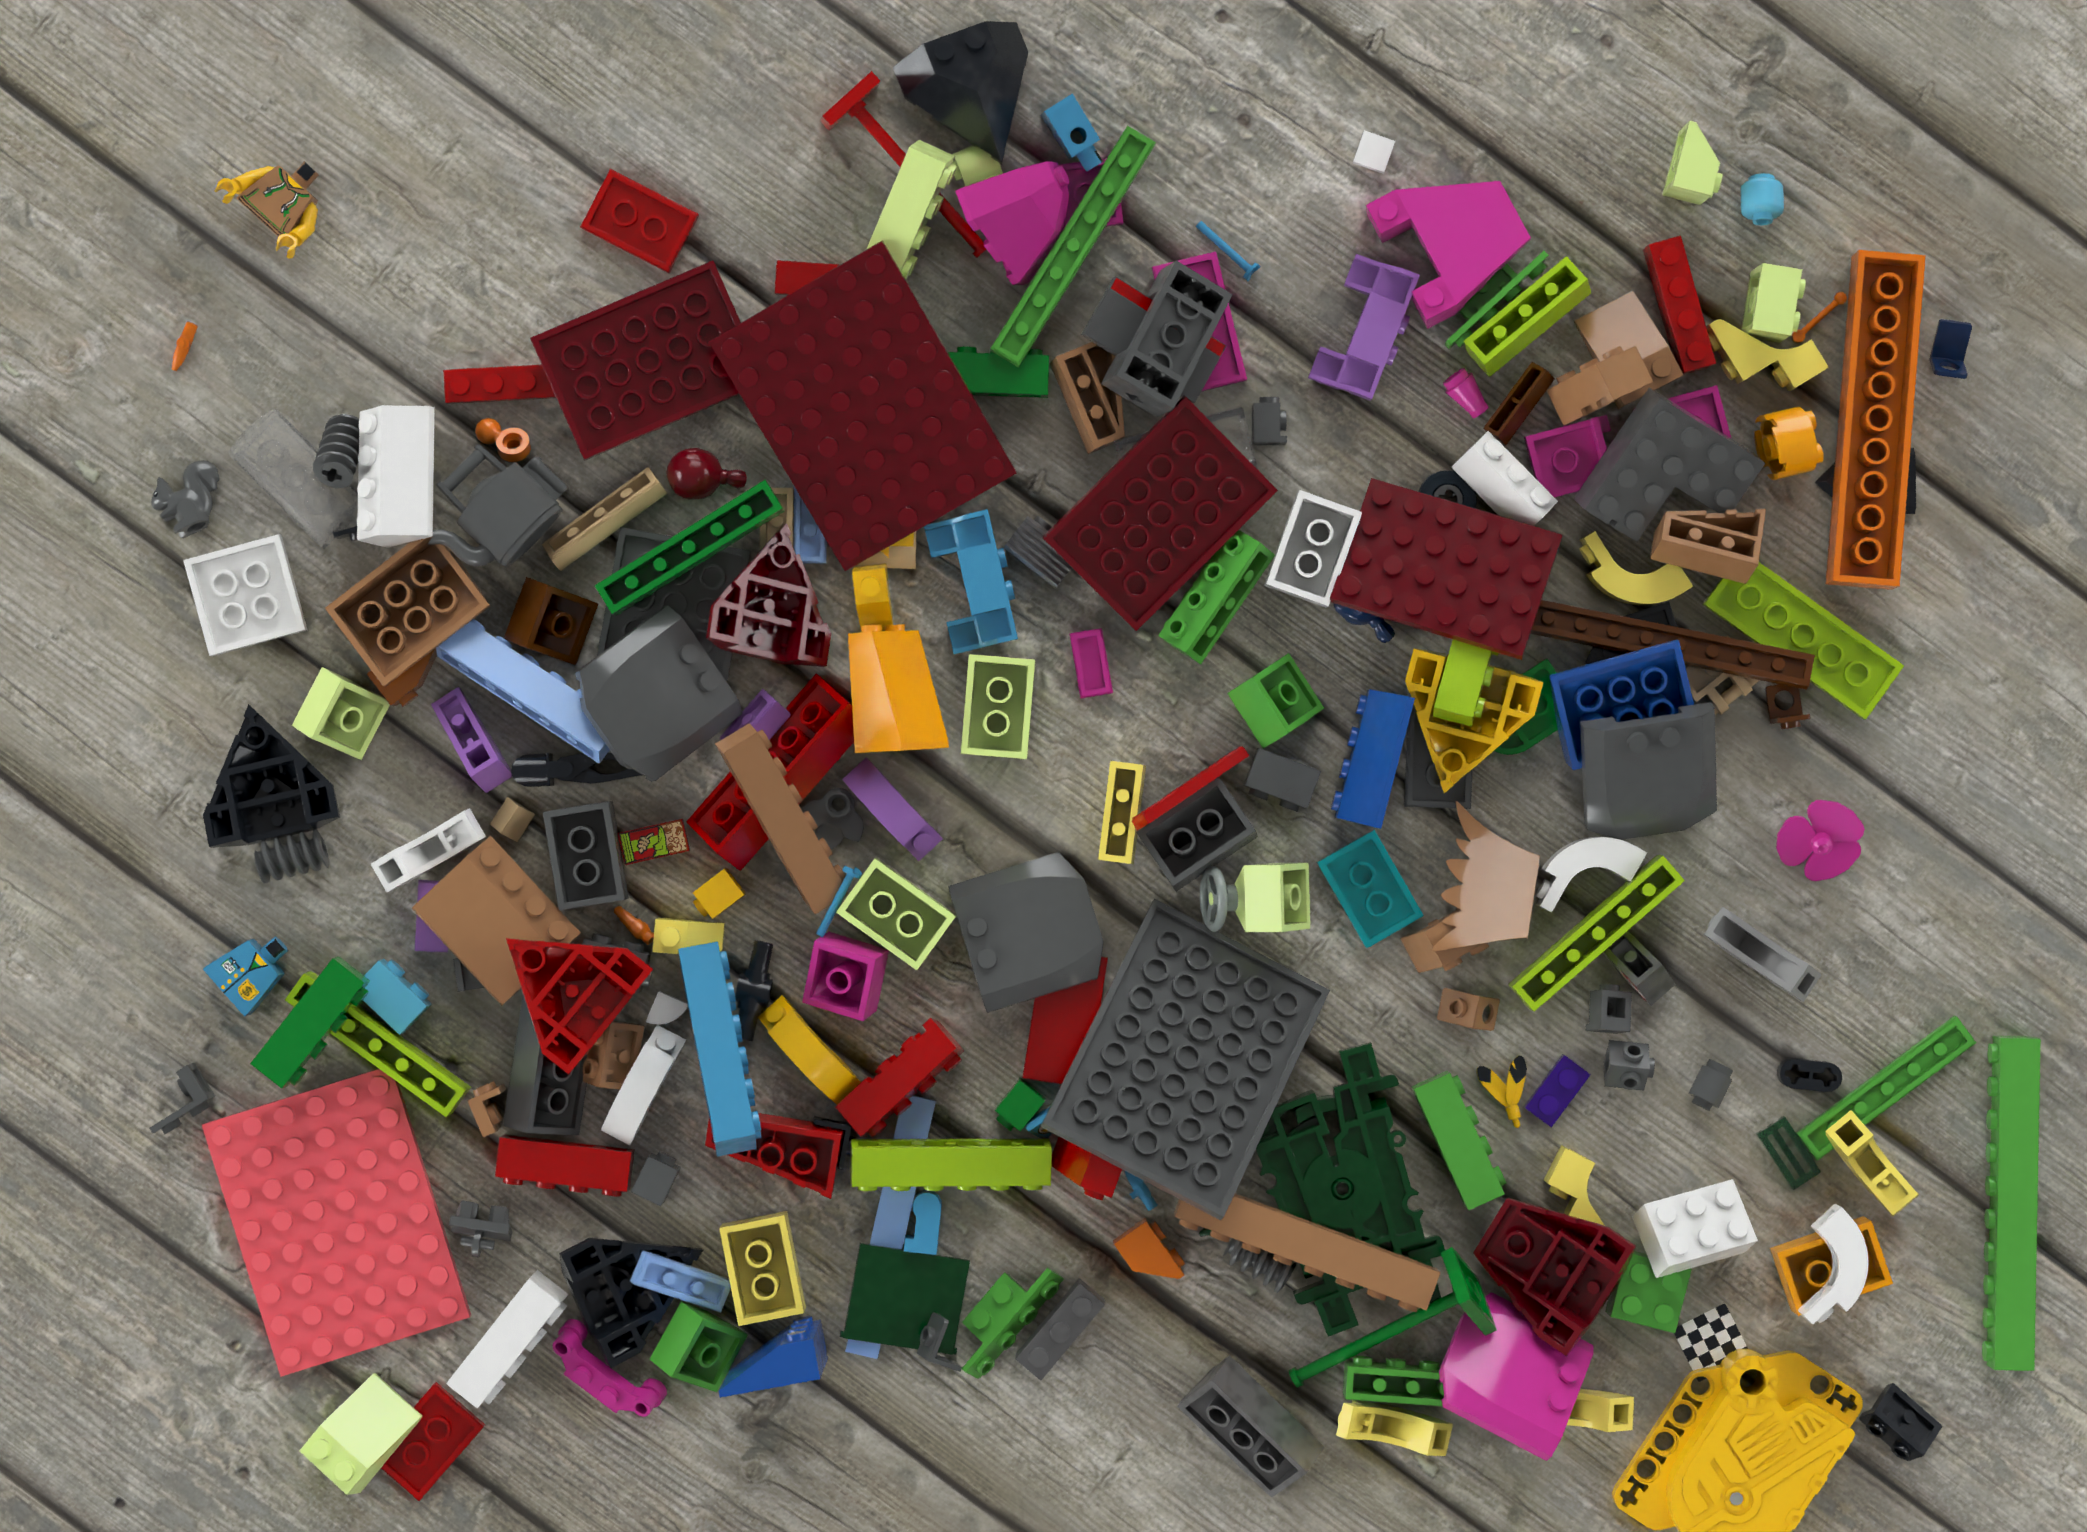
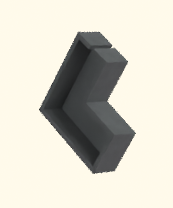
[1574,388,1765,542]

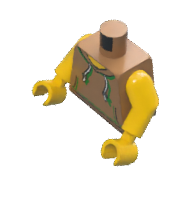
[214,161,319,259]

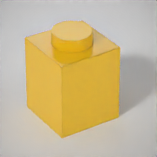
[693,868,746,919]

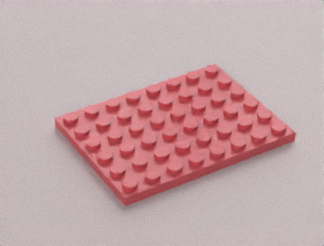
[202,1069,472,1377]

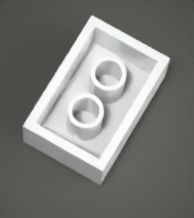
[1264,490,1362,608]
[1632,1179,1758,1278]

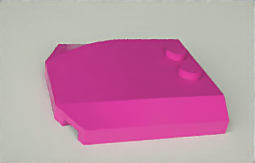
[1439,1292,1594,1461]

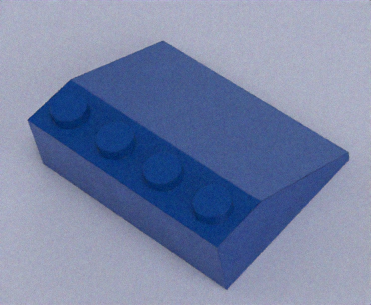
[1549,639,1694,770]
[1331,689,1415,829]
[719,1316,828,1398]

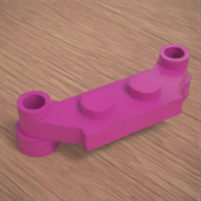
[552,1319,667,1417]

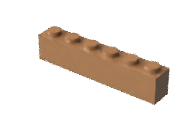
[715,723,849,915]

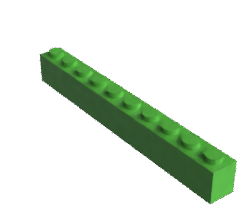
[1982,1036,2041,1371]

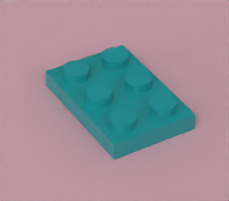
[1316,829,1424,949]

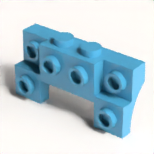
[924,509,1018,655]

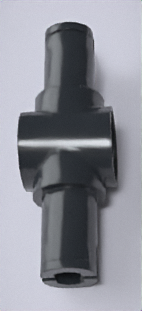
[735,940,773,1041]

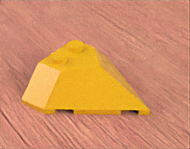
[1405,648,1544,793]

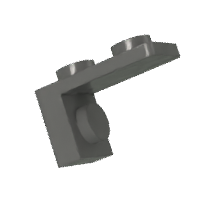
[149,1063,215,1135]

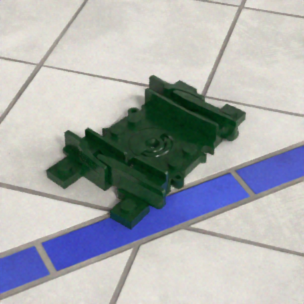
[1256,1042,1445,1337]

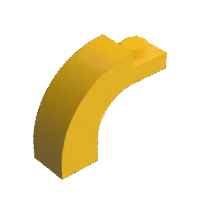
[758,995,861,1105]

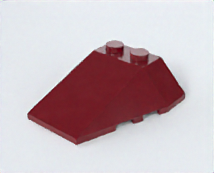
[1473,1198,1636,1356]

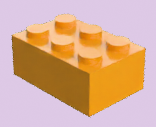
[1770,1216,1893,1316]

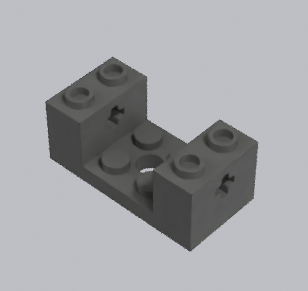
[1101,260,1233,417]

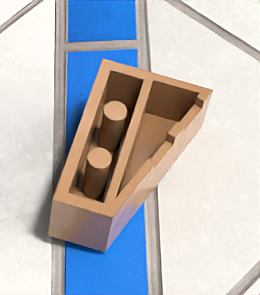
[1049,342,1125,454]
[1400,908,1489,973]

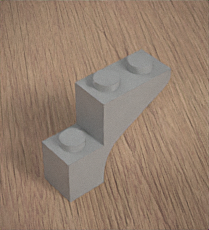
[1704,907,1821,1002]

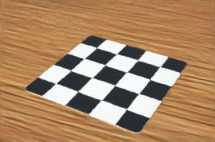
[1674,1304,1748,1382]

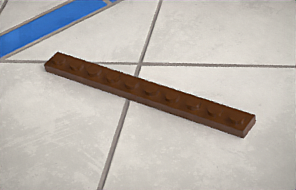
[1531,600,1815,690]

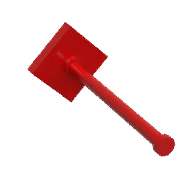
[821,71,987,258]

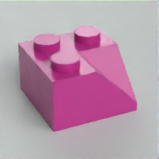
[802,931,889,1021]

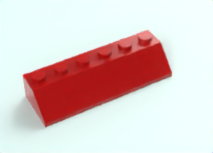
[686,673,854,871]

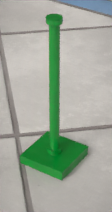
[1289,1247,1497,1388]

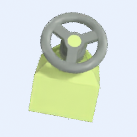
[1200,863,1310,932]

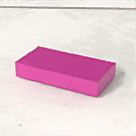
[1069,628,1113,699]

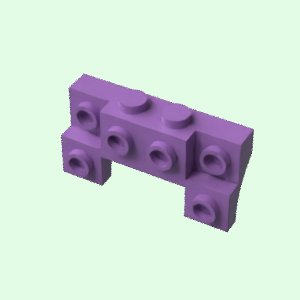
[1308,254,1420,401]

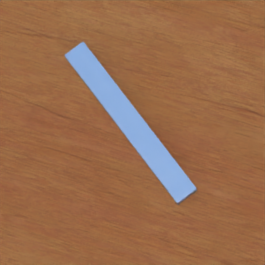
[845,1095,936,1359]

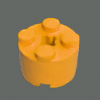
[1754,406,1824,480]

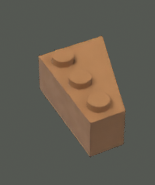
[1547,346,1653,426]
[1650,509,1766,584]

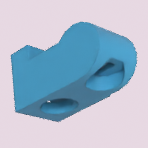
[903,1190,942,1255]

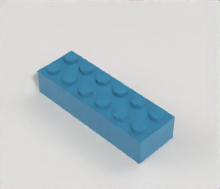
[678,941,762,1157]

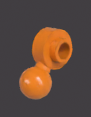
[475,418,531,462]

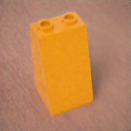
[848,624,949,753]

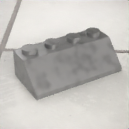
[1177,1355,1325,1498]

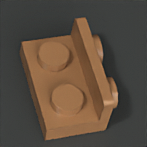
[583,1021,645,1090]
[467,1081,507,1137]

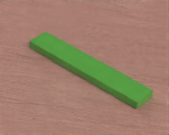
[1796,1016,1976,1161]

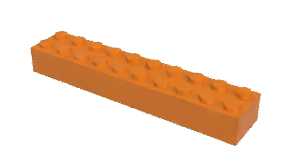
[1825,250,1926,590]

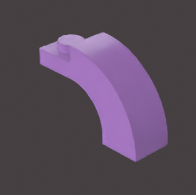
[842,757,943,861]

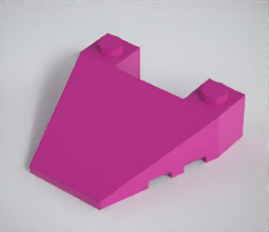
[1366,181,1531,329]

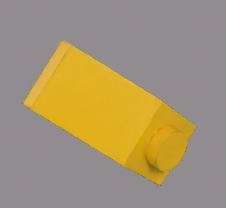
[852,563,894,631]

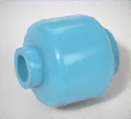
[1740,173,1784,226]

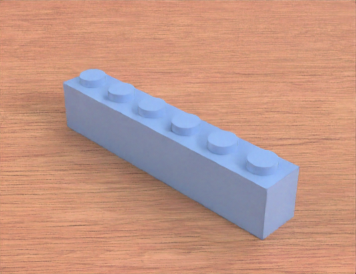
[436,619,610,764]

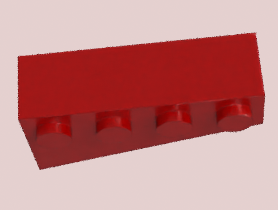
[835,1018,964,1138]
[705,1113,843,1199]

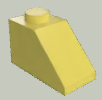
[652,917,725,954]

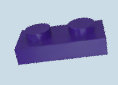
[1523,1054,1591,1127]

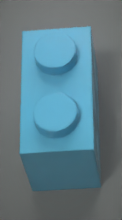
[363,959,432,1035]

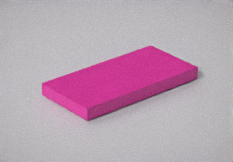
[1152,251,1247,392]

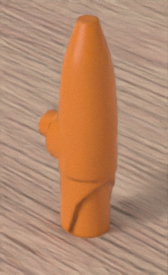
[172,321,198,371]

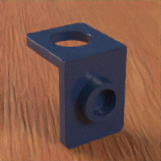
[1929,319,1972,379]

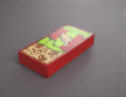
[618,819,690,865]

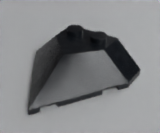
[893,21,1028,165]
[203,704,340,848]
[559,1238,703,1368]

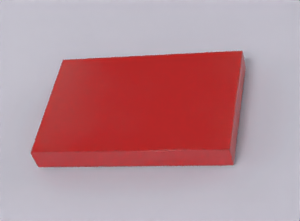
[580,169,699,274]
[381,1382,485,1501]

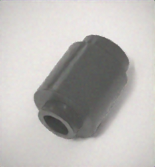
[1689,1059,1733,1111]

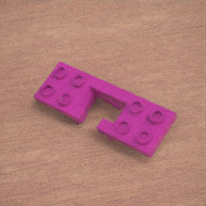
[1524,385,1732,498]

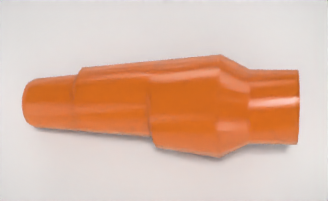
[614,906,654,945]

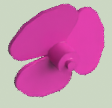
[1776,800,1865,881]

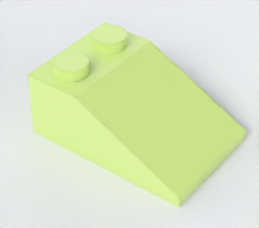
[299,1373,423,1495]

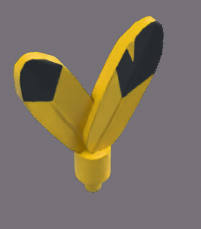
[1476,1056,1527,1128]

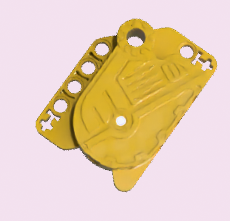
[1612,1349,1863,1532]

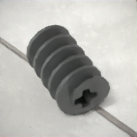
[313,414,359,488]
[254,828,329,883]
[1223,1238,1297,1293]

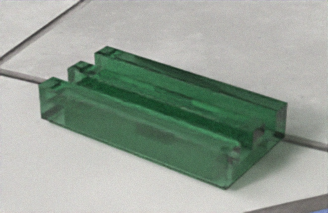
[1756,1116,1821,1190]

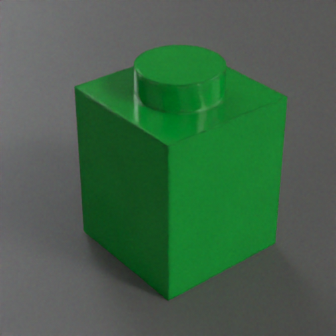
[995,1078,1046,1132]

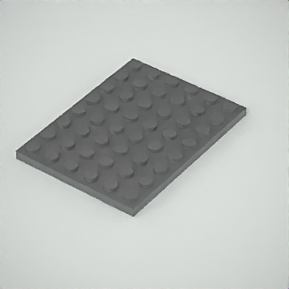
[1040,899,1330,1220]

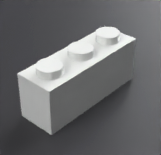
[1451,431,1558,526]

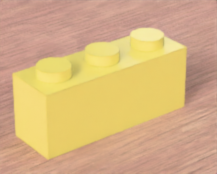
[1098,761,1146,864]

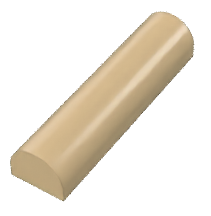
[542,467,668,571]

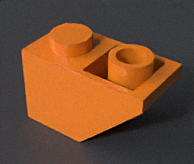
[1113,1218,1185,1279]

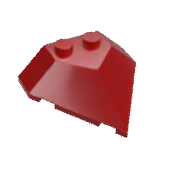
[506,938,653,1075]

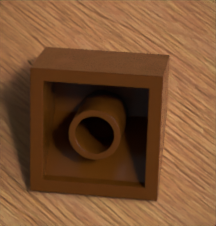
[504,577,599,665]

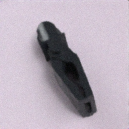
[511,752,643,787]

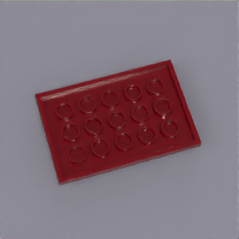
[530,260,741,461]
[1042,395,1278,631]
[1330,478,1562,660]

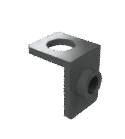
[917,1312,962,1372]

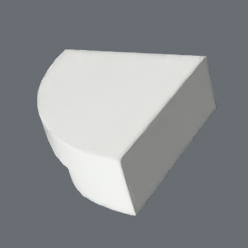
[646,991,688,1025]

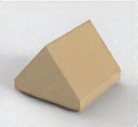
[490,797,536,842]

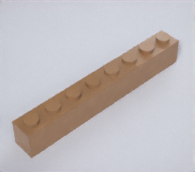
[1174,1193,1440,1312]

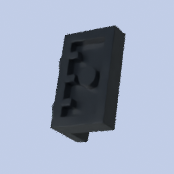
[1859,1383,1943,1461]

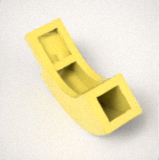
[1579,531,1693,605]
[1825,1110,1919,1217]
[1567,1389,1634,1432]
[1336,1400,1453,1456]

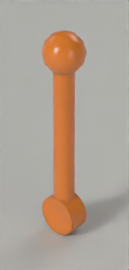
[1791,292,1847,343]

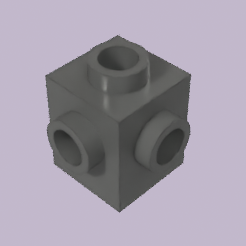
[1603,1040,1655,1091]

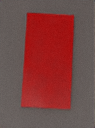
[1022,956,1108,1084]

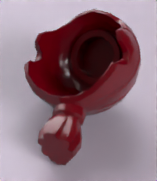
[666,448,747,500]

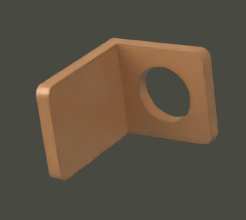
[1437,988,1500,1031]

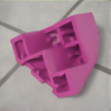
[955,161,1069,285]

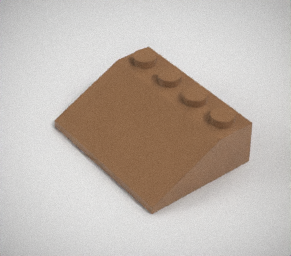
[325,529,490,687]
[412,835,581,1006]

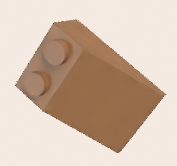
[1574,291,1683,409]

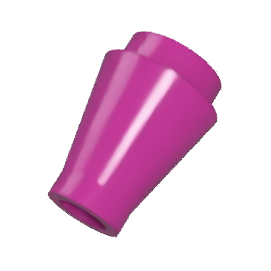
[1443,368,1489,419]

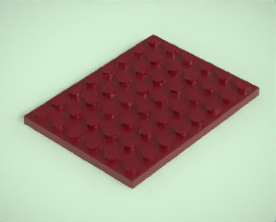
[709,240,1017,571]

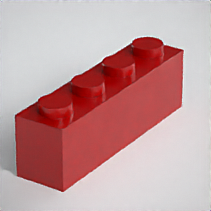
[1643,235,1716,375]
[495,1134,635,1197]

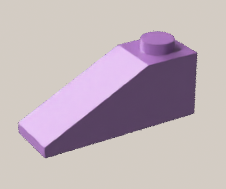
[431,687,512,793]

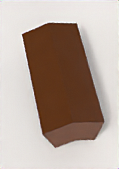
[1483,362,1555,447]

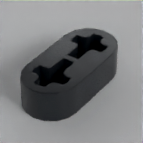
[1777,1058,1842,1092]

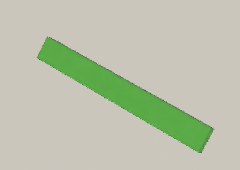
[991,125,1156,368]

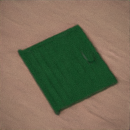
[840,1243,970,1355]

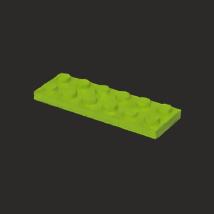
[1702,562,1904,720]

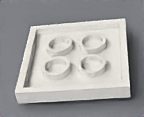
[183,534,308,656]

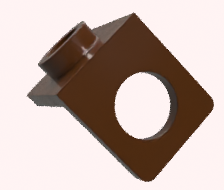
[1765,684,1811,729]

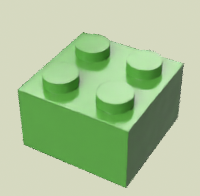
[1605,1251,1692,1333]

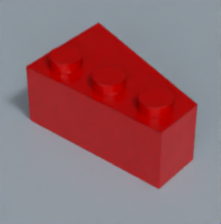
[1051,1136,1122,1200]

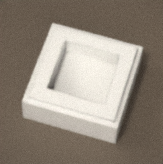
[1353,130,1395,174]

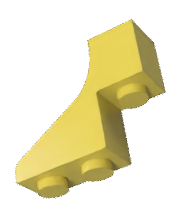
[1706,319,1829,391]
[1544,1145,1605,1226]

